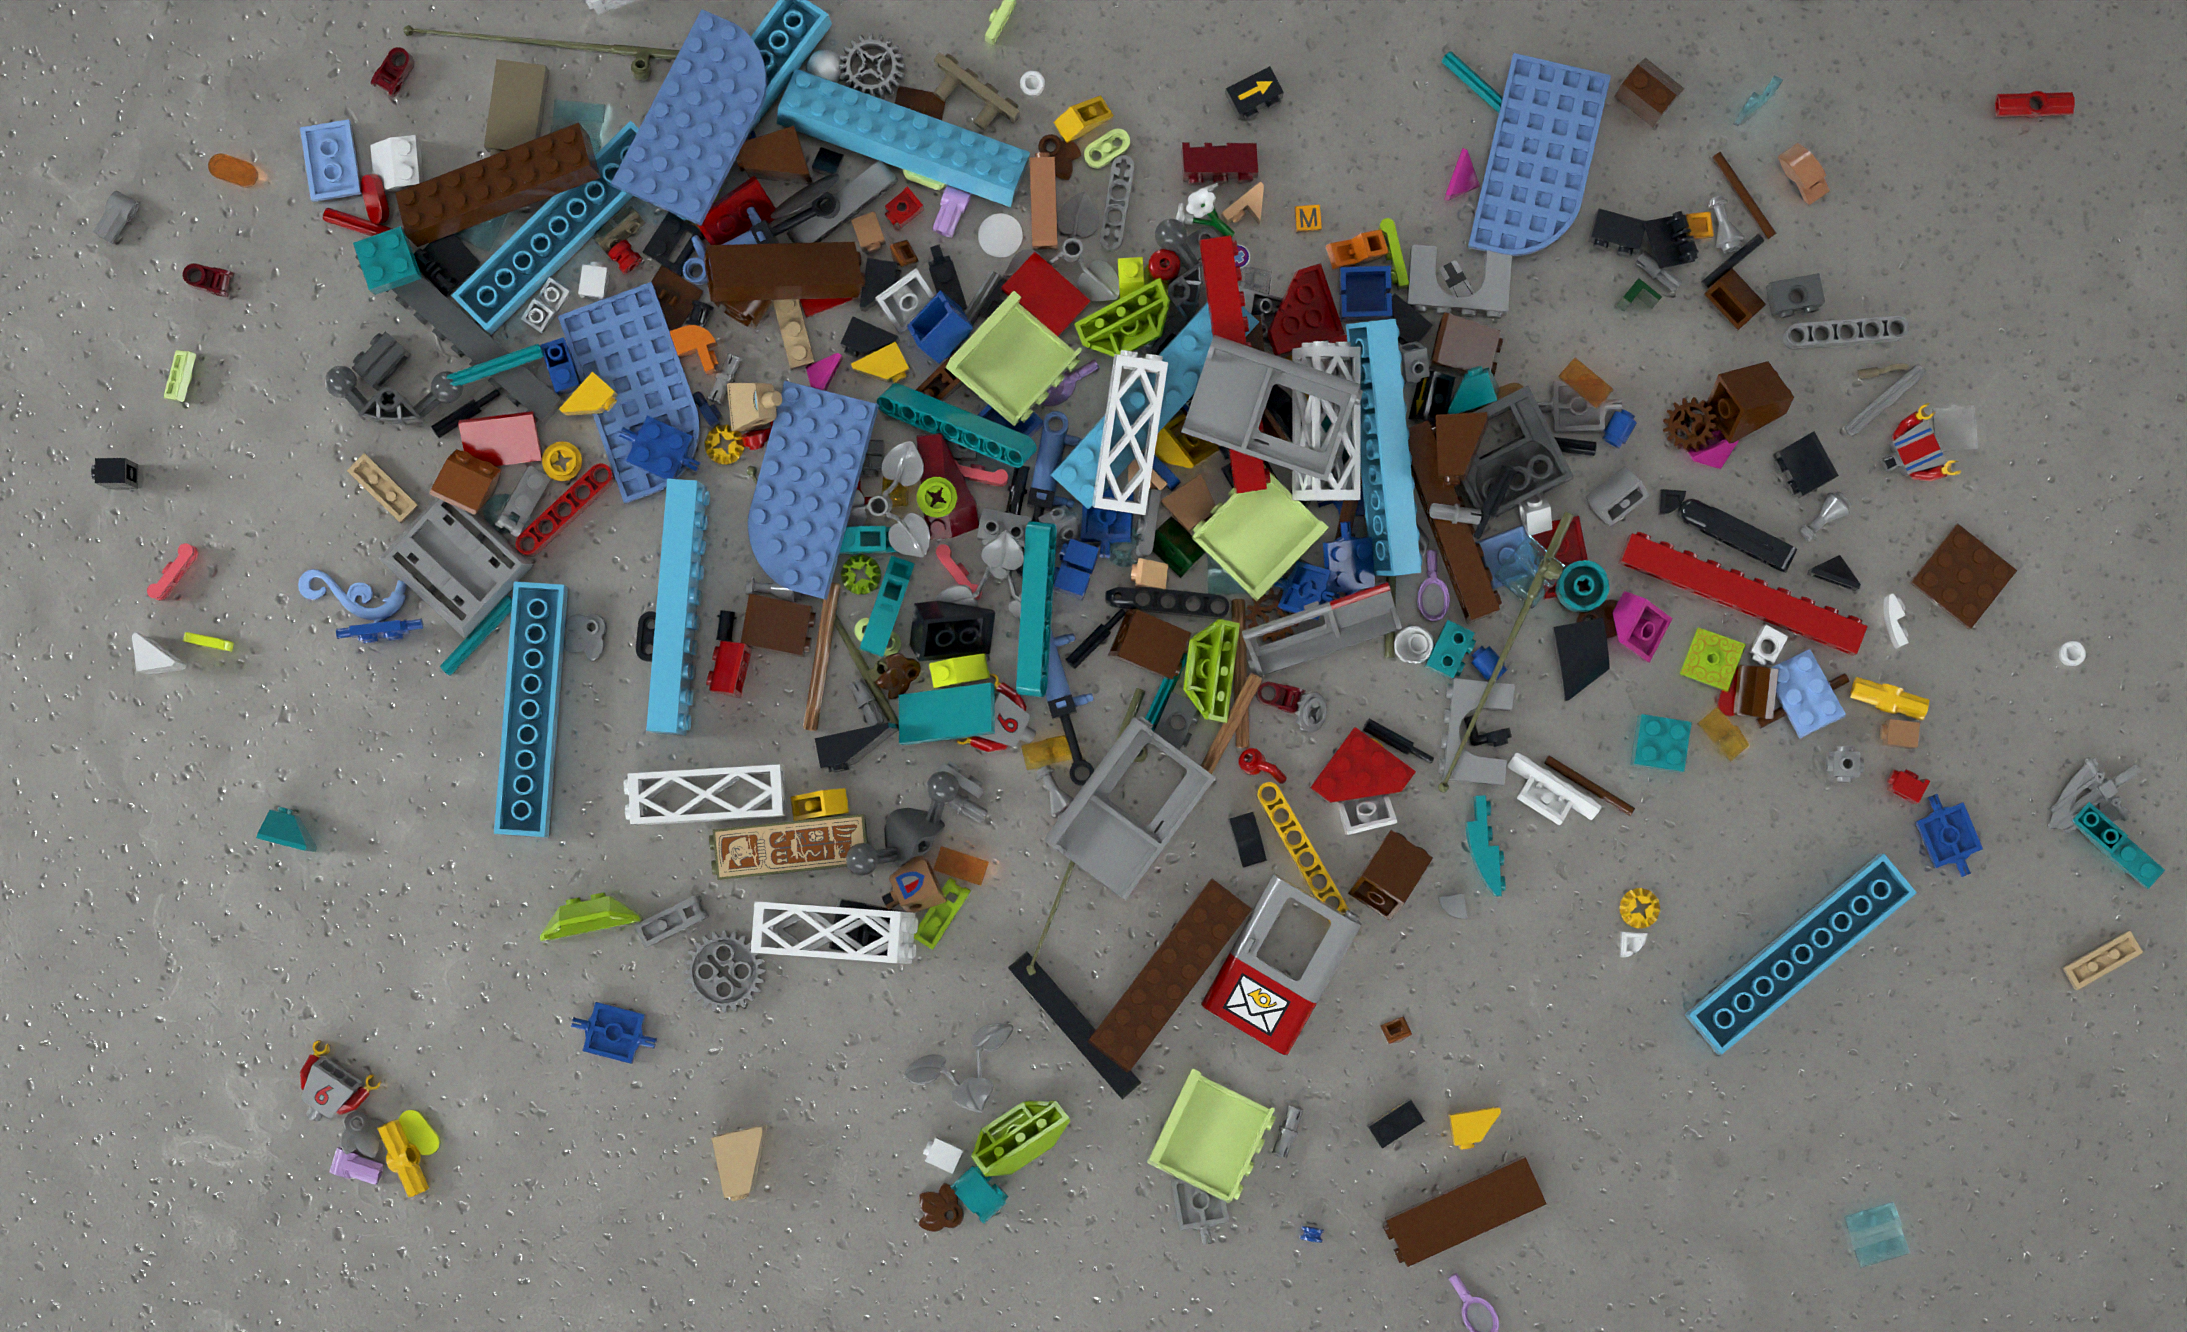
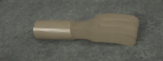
[1857,363,1909,380]

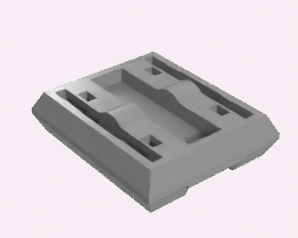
[379,497,533,638]

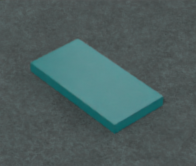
[899,683,995,745]

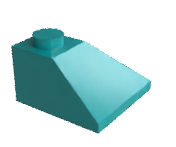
[1448,366,1500,414]
[256,806,317,852]

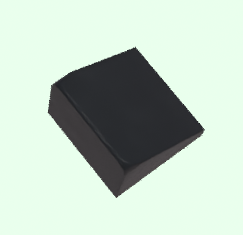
[811,147,844,176]

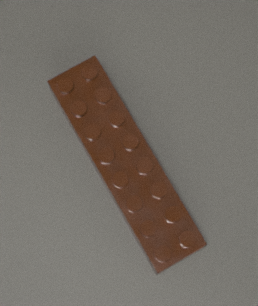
[395,122,601,247]
[1408,421,1502,624]
[1087,878,1252,1072]

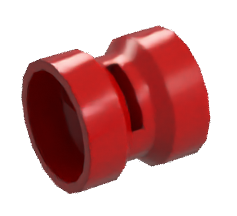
[608,239,643,274]

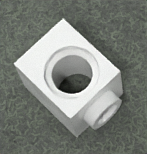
[578,262,610,300]
[1519,492,1552,536]
[1748,625,1788,666]
[923,1137,964,1174]

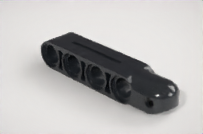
[1678,499,1797,573]
[1105,587,1229,619]

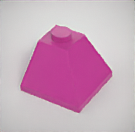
[1613,591,1673,663]

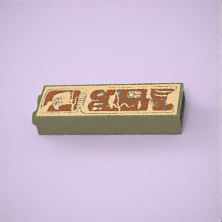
[709,814,868,880]

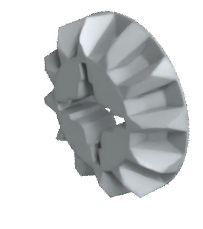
[1295,692,1327,732]

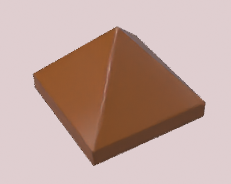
[890,240,919,267]
[1380,1016,1412,1044]

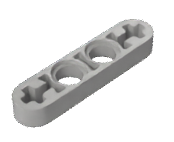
[1100,155,1134,252]

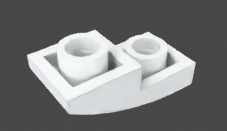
[521,277,572,333]
[1884,593,1909,649]

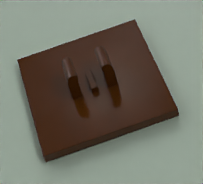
[895,86,946,120]
[651,265,704,330]

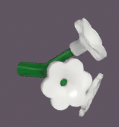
[1176,183,1235,238]

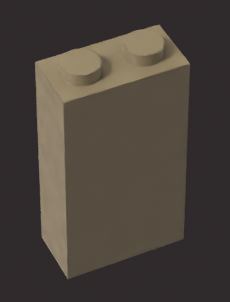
[484,59,549,156]

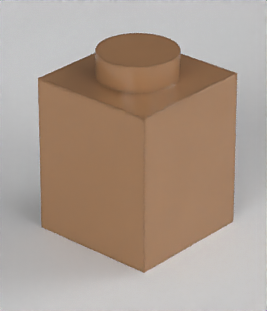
[851,211,886,253]
[1879,719,1920,749]

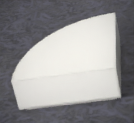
[1620,932,1648,957]

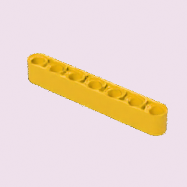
[1257,782,1349,925]

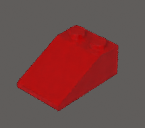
[706,641,752,699]

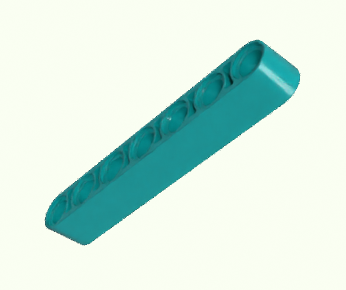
[877,383,1037,468]
[1016,521,1057,697]

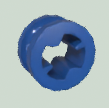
[1300,1226,1324,1243]

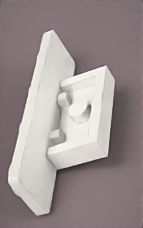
[1507,753,1602,826]

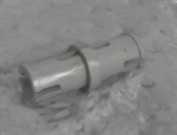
[707,353,742,405]
[1272,1105,1304,1158]

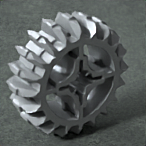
[839,33,906,99]

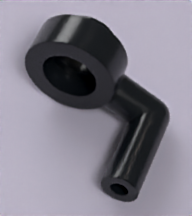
[1464,716,1512,747]

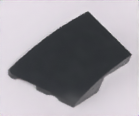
[1552,618,1610,701]
[829,898,916,956]

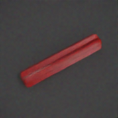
[323,208,393,236]

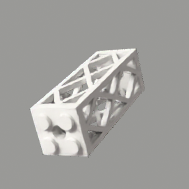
[1292,341,1360,501]
[1092,350,1168,515]
[624,764,787,826]
[751,902,918,964]

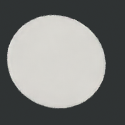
[978,213,1023,258]

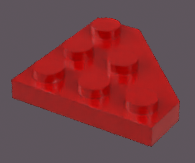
[1267,263,1345,356]
[1310,727,1416,803]

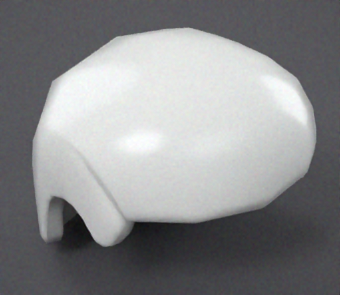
[805,49,845,83]
[1394,626,1435,664]

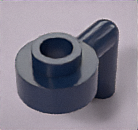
[693,391,722,428]

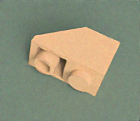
[1131,558,1168,589]

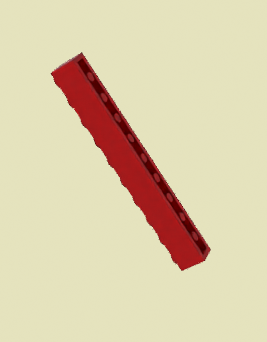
[1199,235,1271,494]
[1618,532,1868,656]

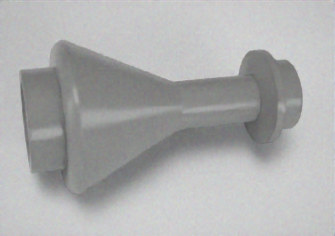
[1708,196,1745,253]
[1799,491,1852,542]
[746,577,802,603]
[1036,765,1074,819]

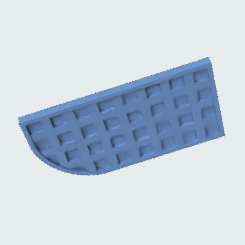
[611,9,767,226]
[1468,53,1611,256]
[558,282,700,504]
[748,381,879,600]

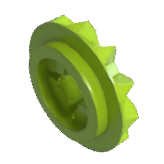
[917,477,958,518]
[841,554,881,595]

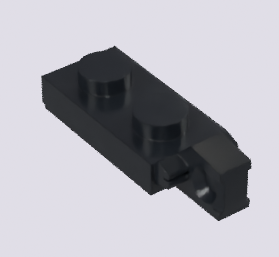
[928,244,967,310]

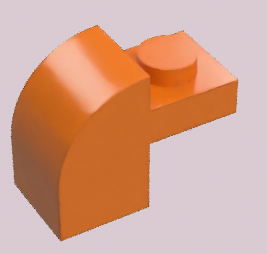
[1325,229,1389,270]
[669,325,719,375]

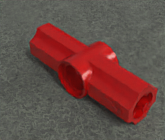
[1995,91,2075,118]

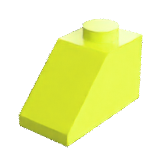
[1118,257,1144,299]
[929,654,990,688]

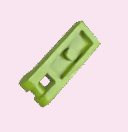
[1378,218,1409,290]
[914,877,971,950]

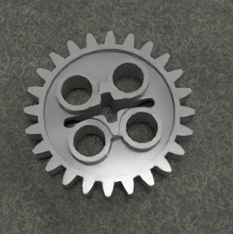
[683,930,766,1013]

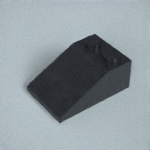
[1774,431,1839,499]
[909,601,995,662]
[815,723,899,773]

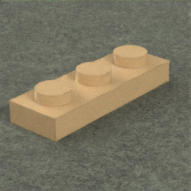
[773,299,815,370]
[347,453,419,524]
[2063,931,2143,990]

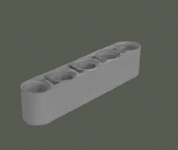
[786,161,898,243]
[1782,316,1909,350]

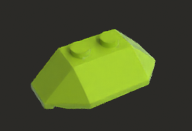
[1074,278,1170,357]
[1183,619,1240,723]
[540,892,643,941]
[971,1100,1070,1177]

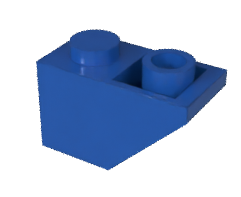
[540,337,582,396]

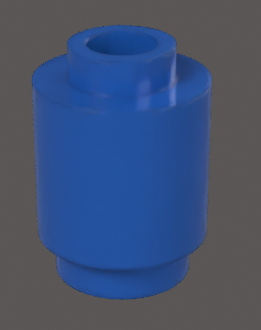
[1602,409,1637,448]
[1471,646,1508,680]

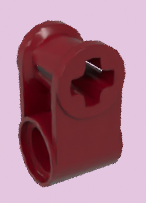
[371,47,414,98]
[182,263,235,298]
[1256,681,1306,715]

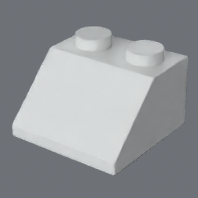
[370,135,424,194]

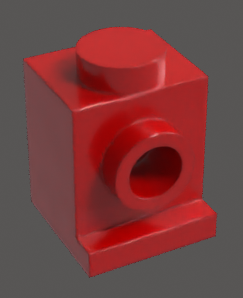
[884,186,924,229]
[1887,769,1930,804]

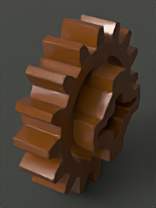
[1663,397,1719,453]
[1245,588,1299,643]

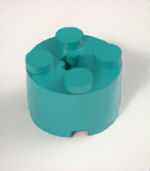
[1555,560,1610,613]
[950,1165,1009,1224]

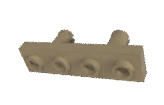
[933,52,1020,131]

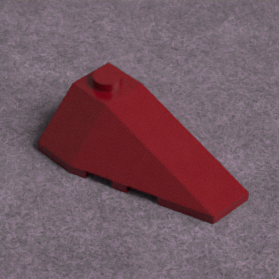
[916,433,979,540]

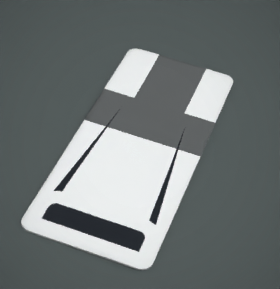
[1439,260,1475,298]

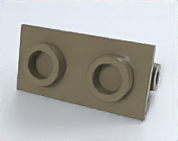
[593,206,645,255]

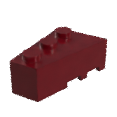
[1181,142,1258,185]

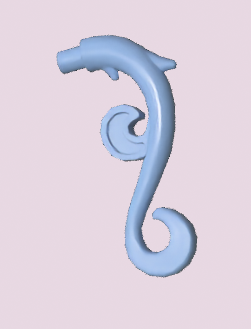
[298,569,407,623]

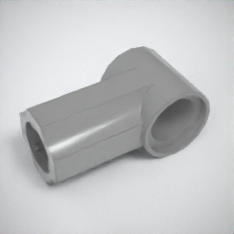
[93,191,139,244]

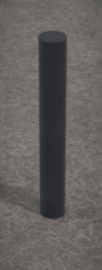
[1701,234,1764,289]

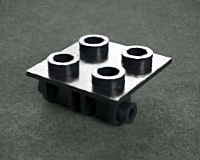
[1643,211,1699,269]
[414,234,480,297]

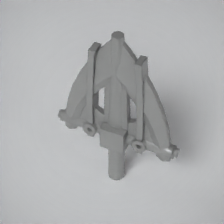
[2047,757,2141,833]

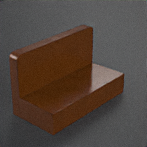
[1733,665,1779,719]

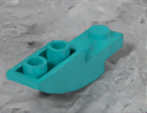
[839,526,899,555]
[859,555,915,657]
[1465,795,1506,897]
[2072,802,2165,889]

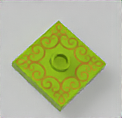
[1680,627,1746,692]

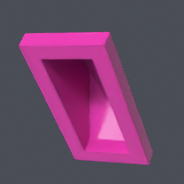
[1444,148,1480,201]
[805,353,843,391]
[1687,429,1739,469]

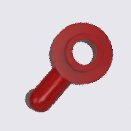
[741,409,777,450]
[1239,748,1287,784]

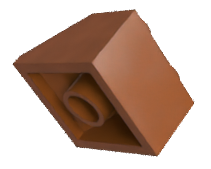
[429,449,501,515]

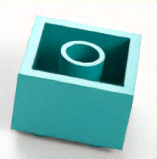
[353,226,422,295]
[1630,714,1692,773]

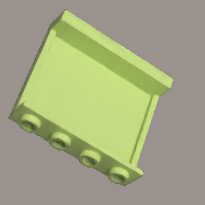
[946,291,1082,427]
[1192,465,1329,601]
[1147,1068,1276,1203]

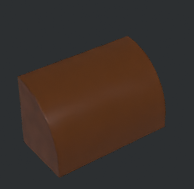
[1704,268,1766,330]

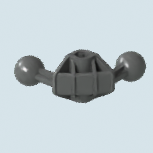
[1139,219,1203,354]
[324,366,463,426]
[846,771,959,876]

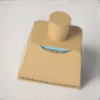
[727,383,782,432]

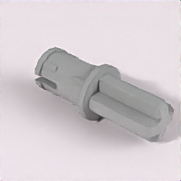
[1635,251,1682,292]
[1429,503,1481,525]
[849,678,884,726]
[945,794,988,823]

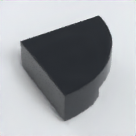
[1658,489,1686,515]

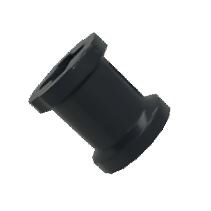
[685,300,714,330]

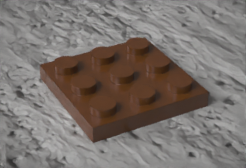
[1910,524,2017,630]

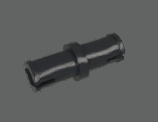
[1005,465,1030,515]

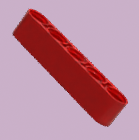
[515,463,615,557]

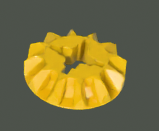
[704,424,744,465]
[542,441,582,481]
[1620,888,1661,929]

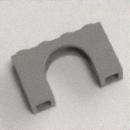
[1406,244,1512,319]
[1438,678,1515,786]

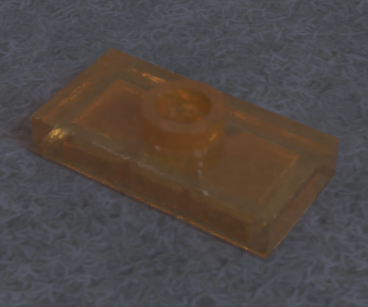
[1559,357,1613,409]
[933,846,989,886]

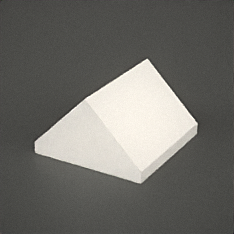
[875,268,935,334]
[132,632,187,675]
[1337,794,1397,836]

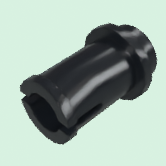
[716,610,737,642]

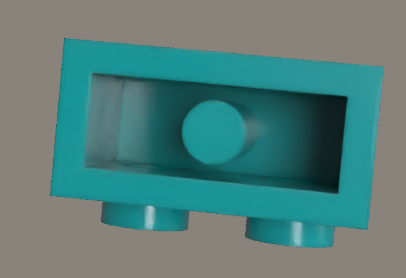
[1424,620,1476,680]

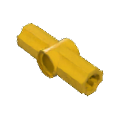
[1849,677,1930,721]
[377,1119,429,1197]

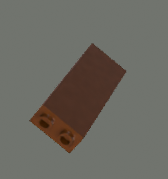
[703,242,865,302]
[1383,1156,1547,1267]

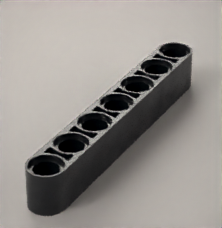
[1008,951,1141,1100]

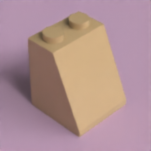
[711,1124,767,1201]

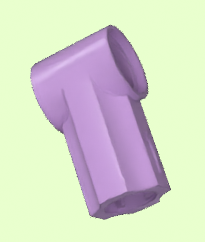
[932,185,972,238]
[329,1147,384,1185]

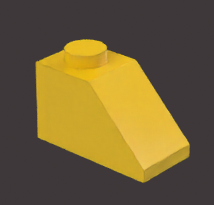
[1053,95,1114,143]
[851,342,910,383]
[559,372,618,416]
[790,788,849,821]
[1448,1106,1501,1150]

